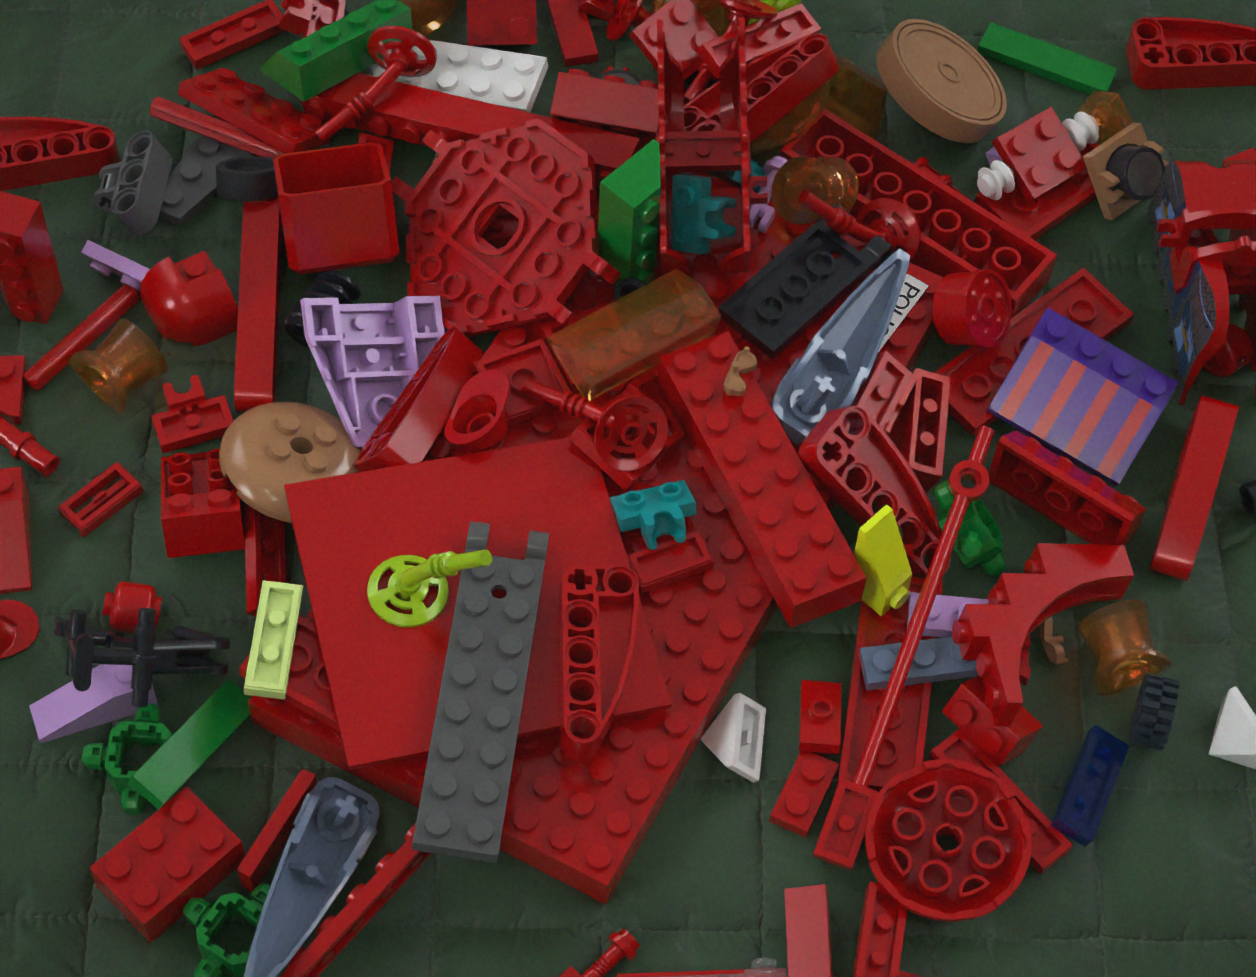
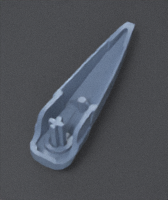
[770,248,910,445]
[244,777,380,977]

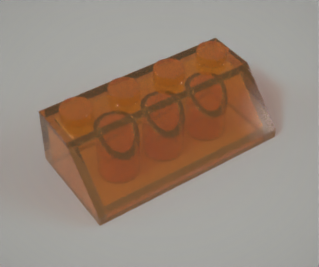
[547,268,721,401]

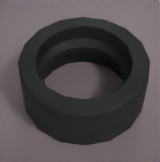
[215,156,278,201]

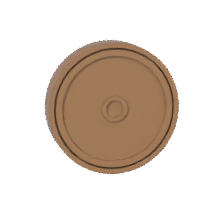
[876,19,1007,143]

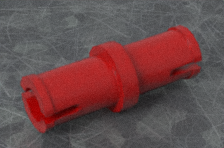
[0,415,60,477]

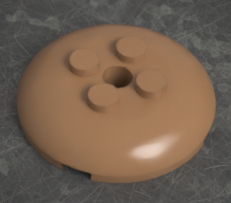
[219,402,362,523]

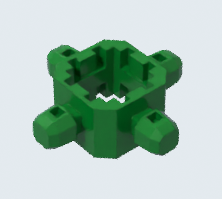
[935,480,1006,576]
[82,704,199,815]
[183,883,287,977]

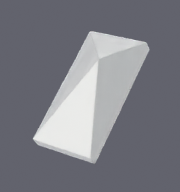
[1208,686,1256,769]
[701,693,766,782]

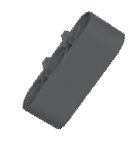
[92,131,173,235]

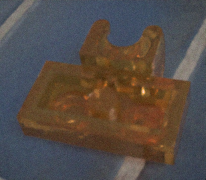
[1073,91,1133,147]

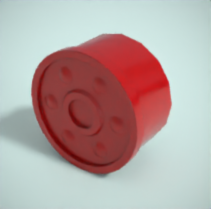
[932,269,1012,348]

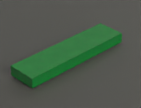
[977,22,1118,100]
[128,679,251,810]

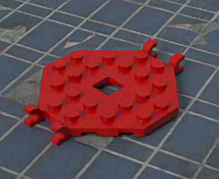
[391,118,621,337]

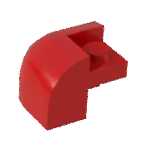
[140,250,238,347]

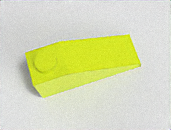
[854,504,912,617]

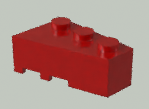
[884,368,951,493]

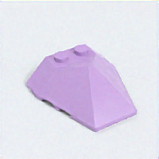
[300,296,444,448]

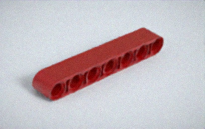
[234,197,282,412]

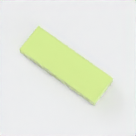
[244,580,303,700]

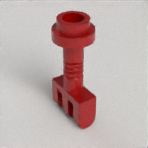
[560,928,640,977]

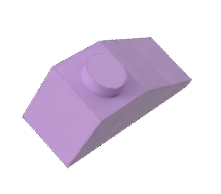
[29,665,159,744]

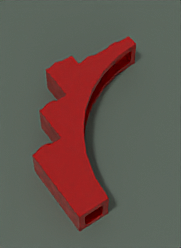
[952,543,1134,726]

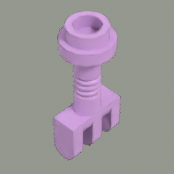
[749,156,792,233]

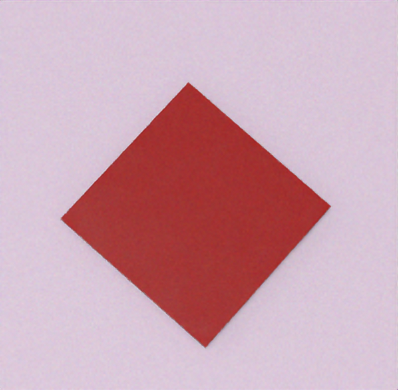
[284,437,672,770]

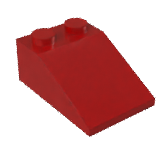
[0,467,32,594]

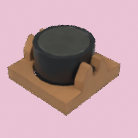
[1083,122,1168,220]

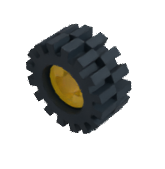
[1129,673,1179,751]

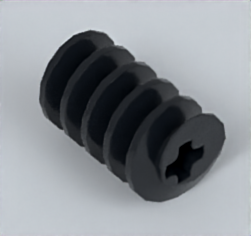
[284,270,361,349]

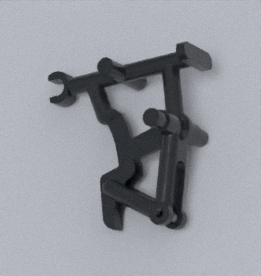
[54,608,230,707]

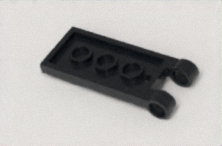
[717,204,894,359]

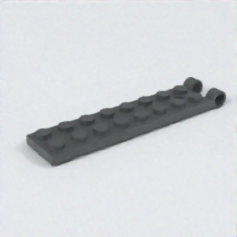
[412,521,550,863]

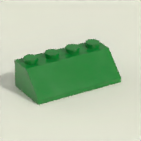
[260,0,413,102]
[598,139,661,287]

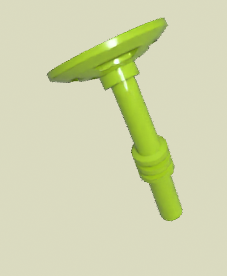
[367,549,492,628]

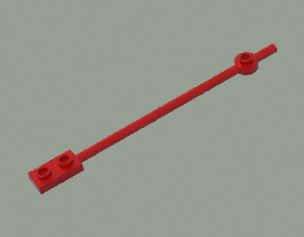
[812,426,994,871]

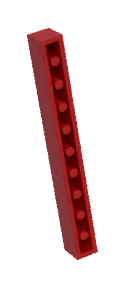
[301,73,641,188]

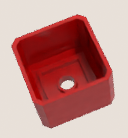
[273,142,400,275]

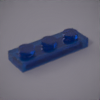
[1050,725,1130,847]

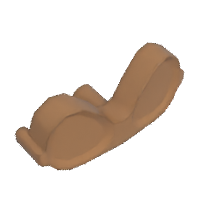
[723,347,758,396]
[1038,617,1068,665]

